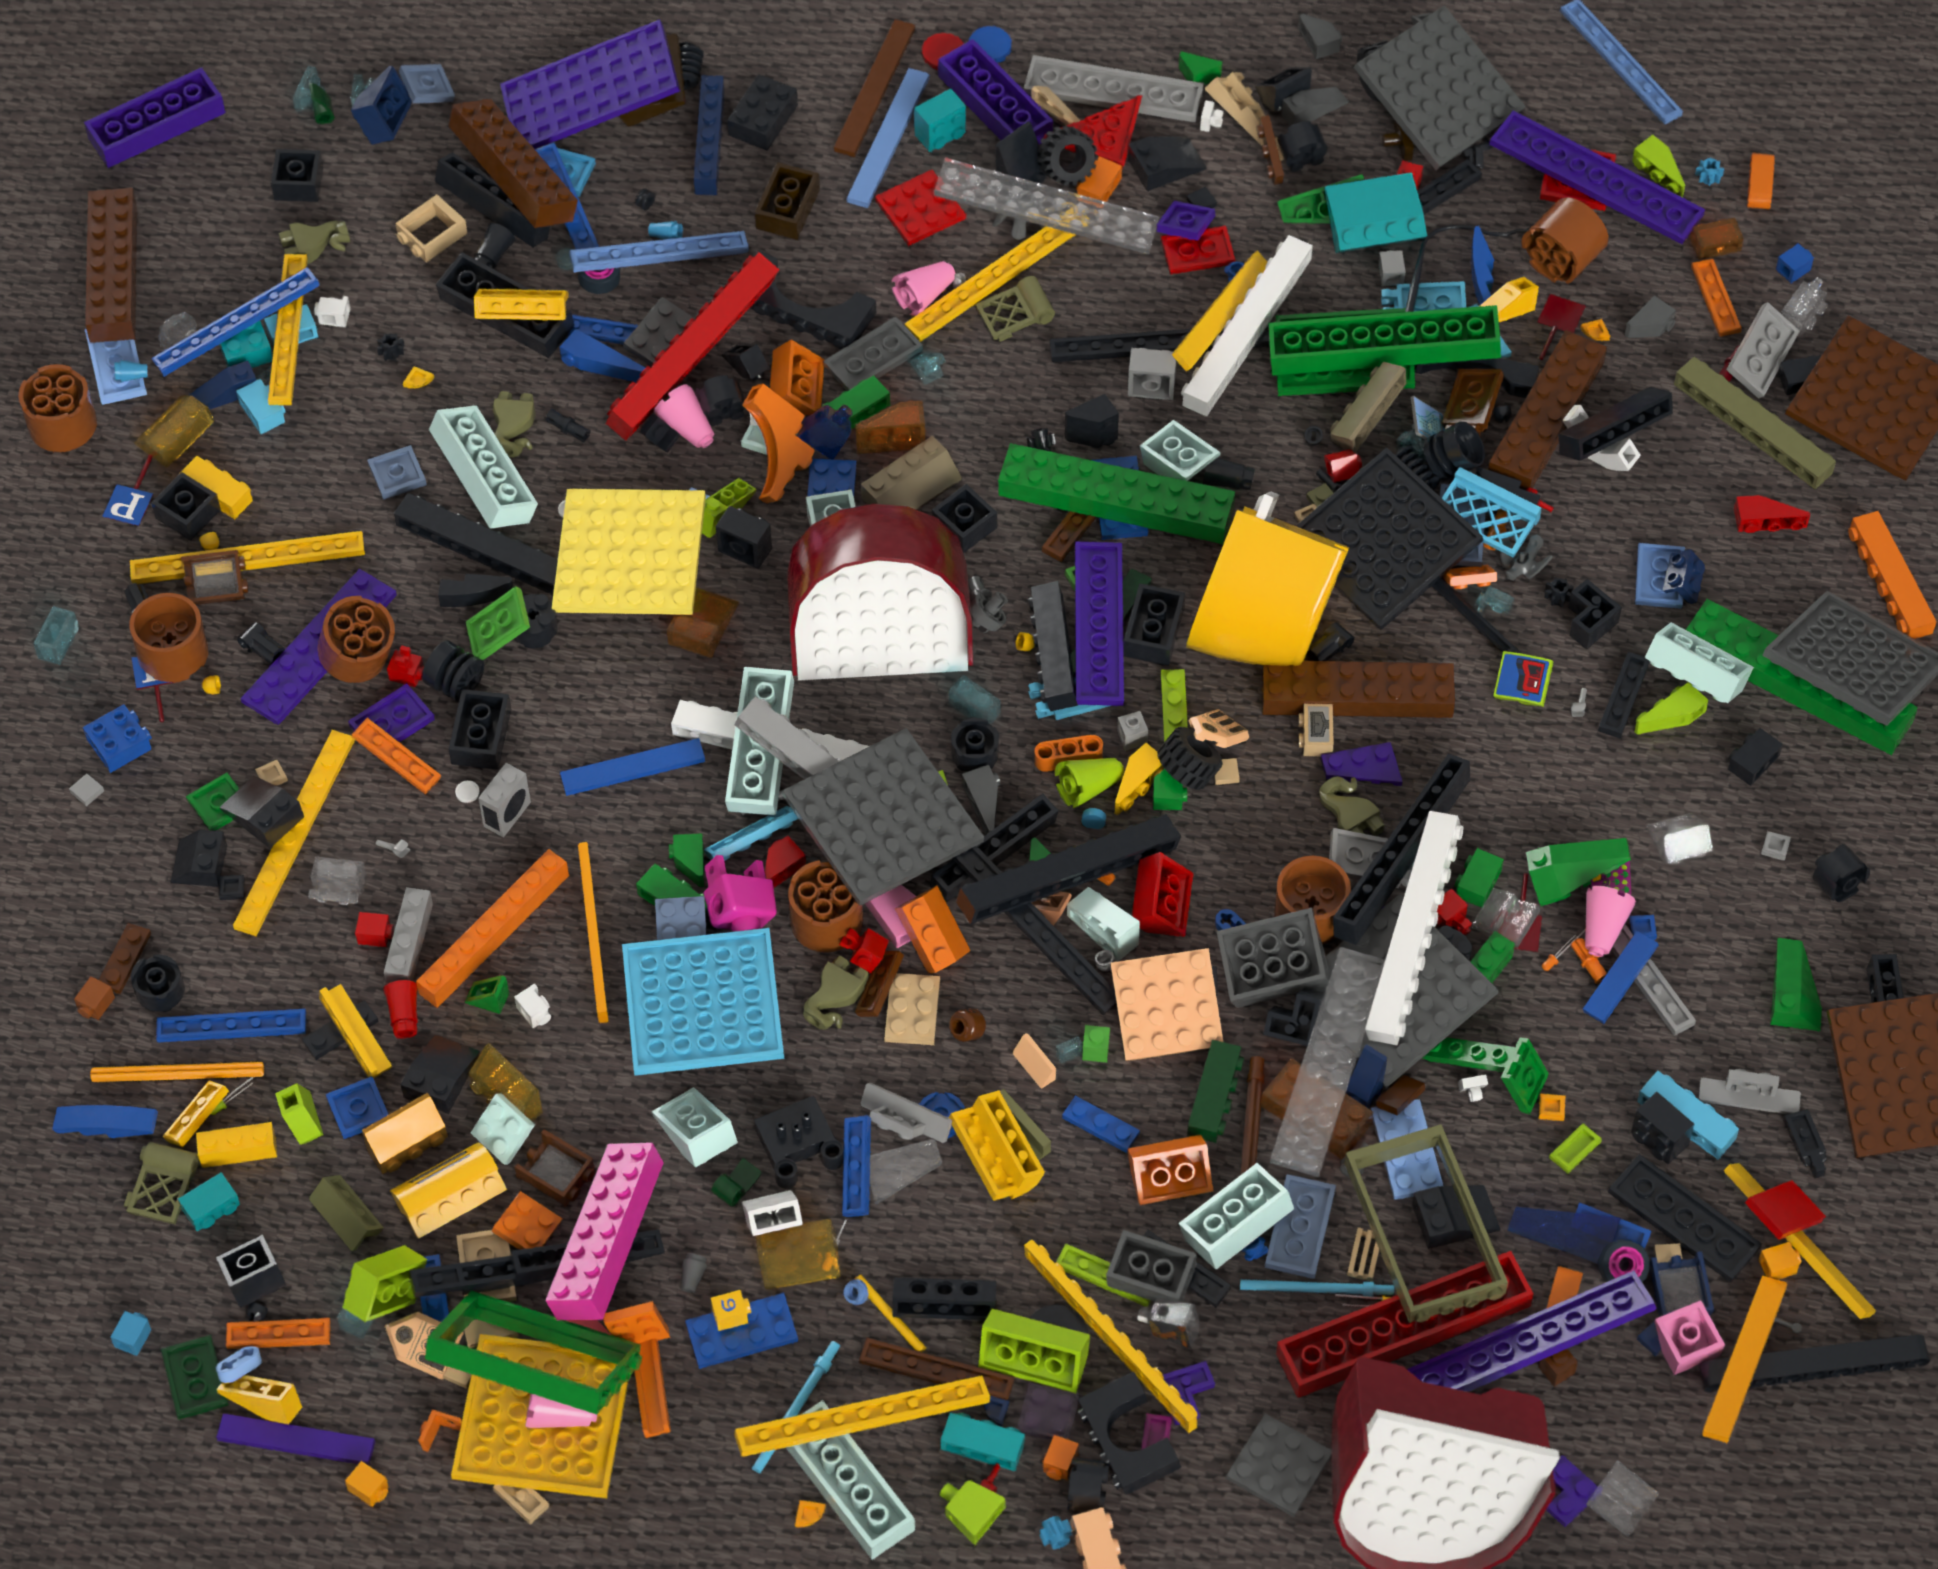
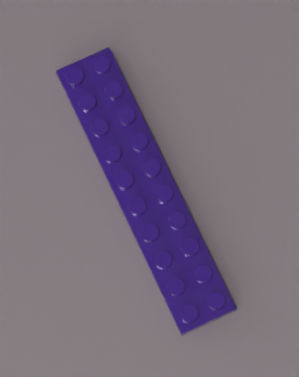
[1490,111,1705,244]
[1407,1270,1656,1392]

